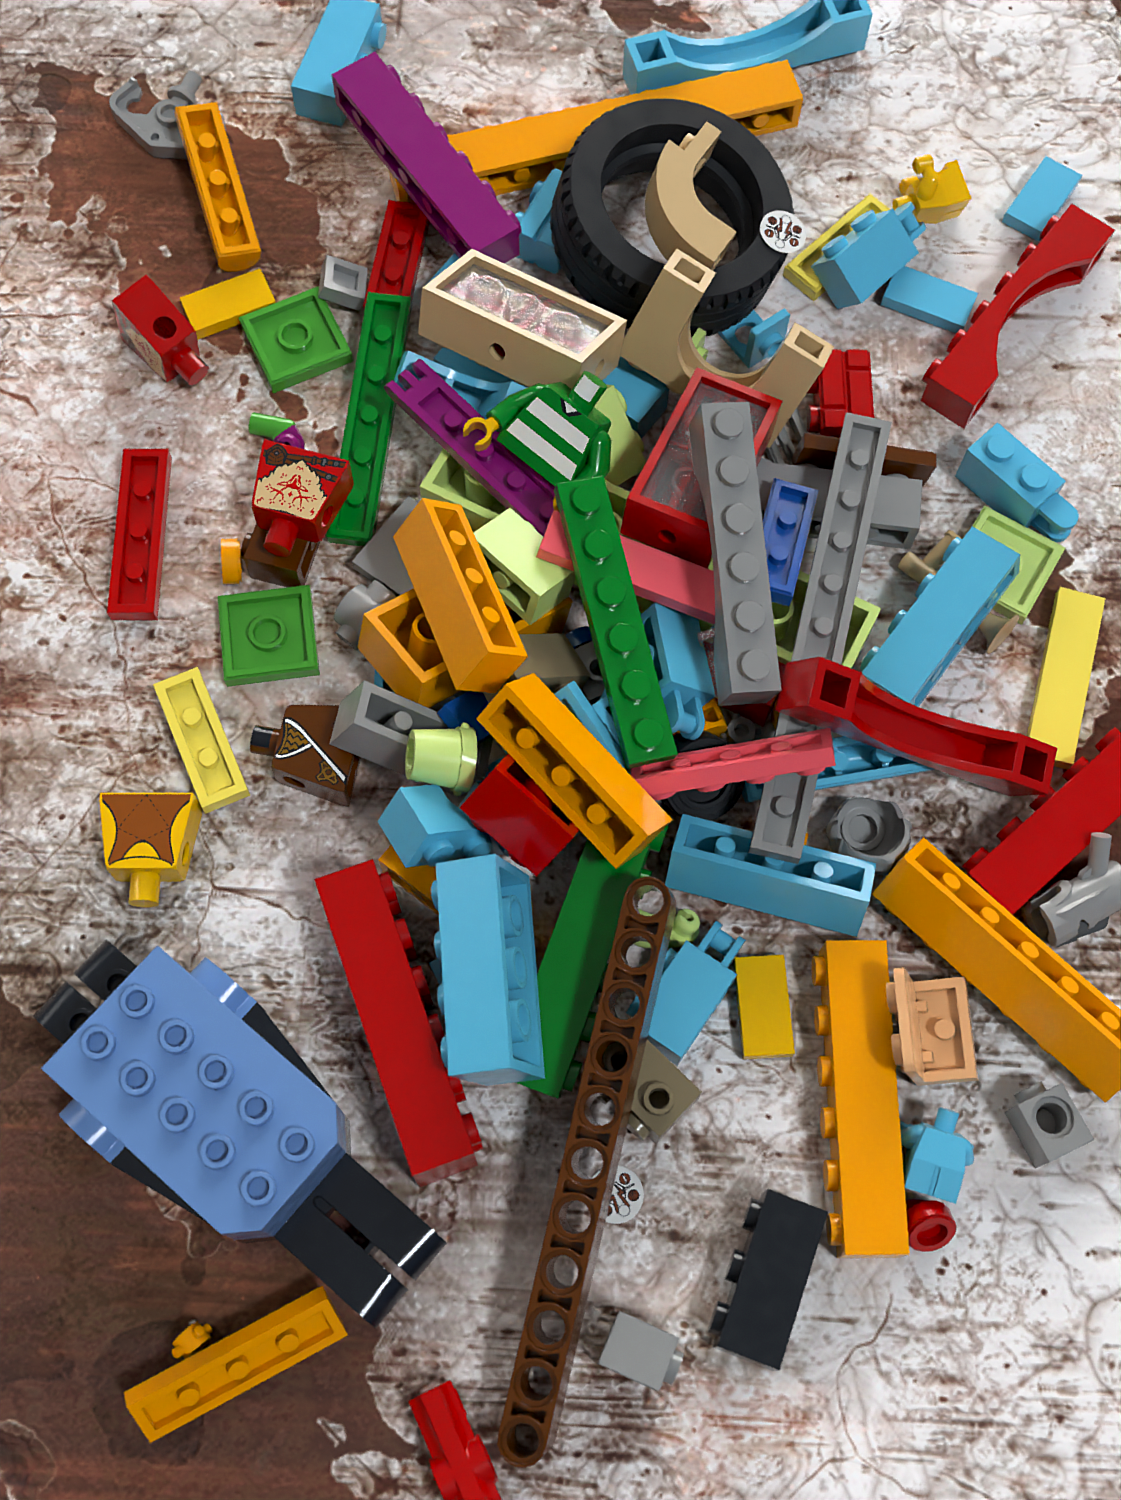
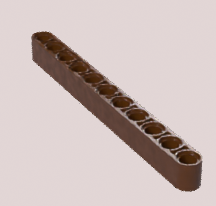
[497,877,676,1468]

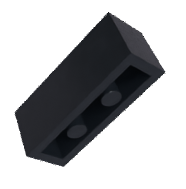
[708,1189,828,1371]

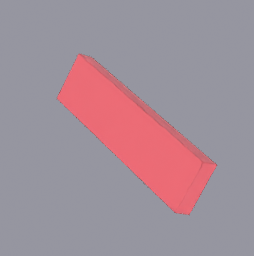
[536,510,715,625]

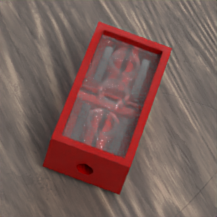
[620,367,783,569]

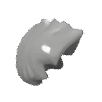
[826,796,912,876]

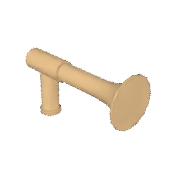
[898,530,1019,654]

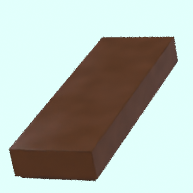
[792,433,936,488]

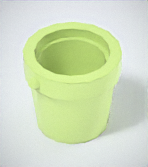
[405,722,477,796]

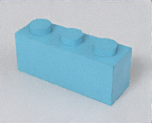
[291,0,387,127]

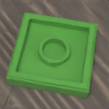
[238,286,354,393]
[218,585,320,687]

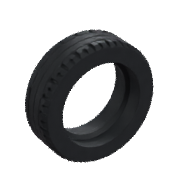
[550,98,794,337]

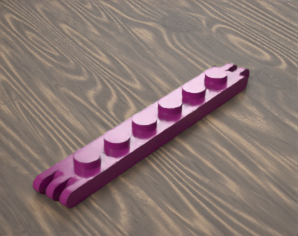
[384,359,640,597]

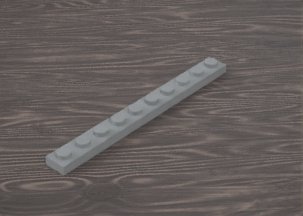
[749,412,892,864]

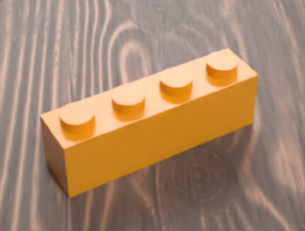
[393,498,528,693]
[476,673,672,869]

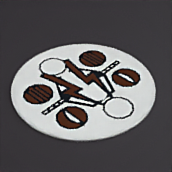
[760,211,806,253]
[592,1166,644,1224]

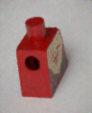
[112,274,209,385]
[252,439,354,557]

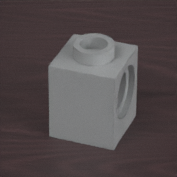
[1004,1081,1094,1168]
[597,1311,684,1391]

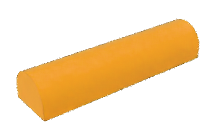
[175,102,261,272]

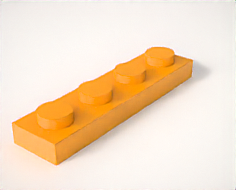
[124,1285,348,1443]

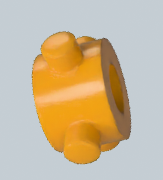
[172,1321,212,1359]

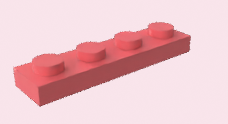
[630,728,836,800]

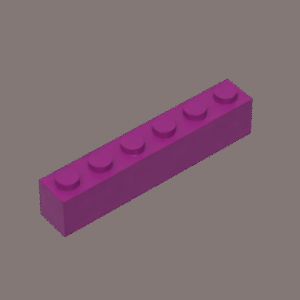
[331,51,522,264]

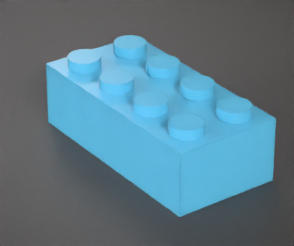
[431,854,545,1086]

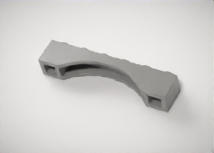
[689,402,781,706]

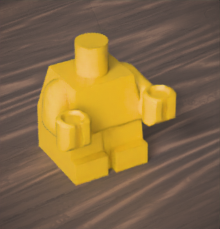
[892,154,972,224]

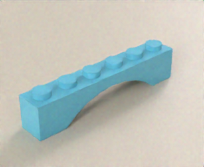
[622,0,873,95]

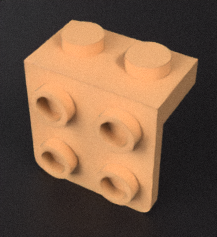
[886,967,979,1086]

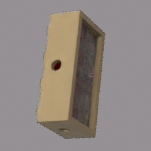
[418,249,627,389]

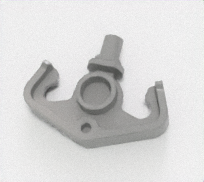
[109,71,226,159]

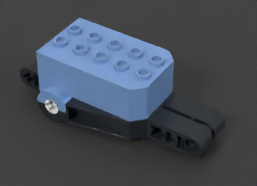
[33,939,447,1328]

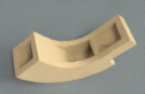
[645,122,737,271]

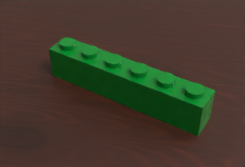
[515,808,669,1099]

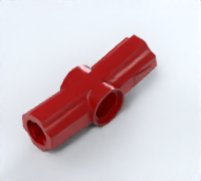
[408,1380,502,1500]

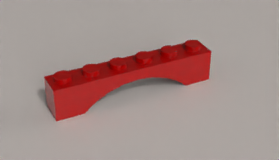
[920,203,1115,429]
[775,656,1057,796]

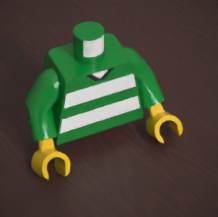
[463,371,612,512]

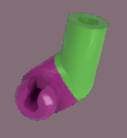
[249,412,305,449]

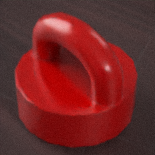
[906,1198,957,1252]

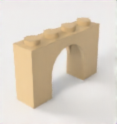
[620,249,834,448]

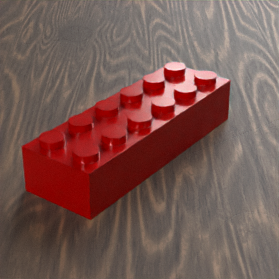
[314,859,483,1187]

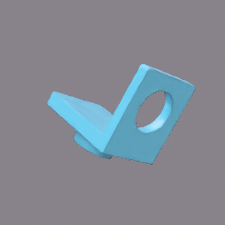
[718,308,790,369]

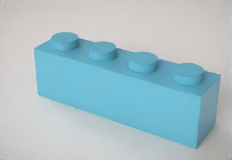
[860,526,1020,707]
[665,814,877,937]

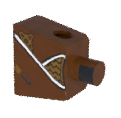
[250,705,361,807]

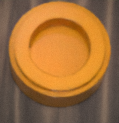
[221,538,242,585]

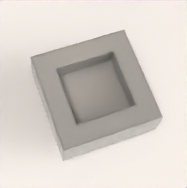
[318,255,368,311]

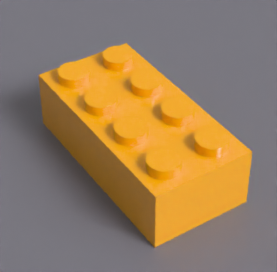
[357,588,573,708]

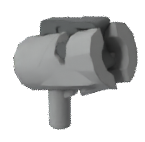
[1025,832,1121,948]

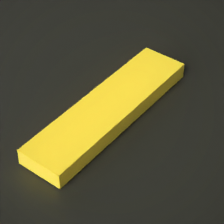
[1027,587,1105,770]

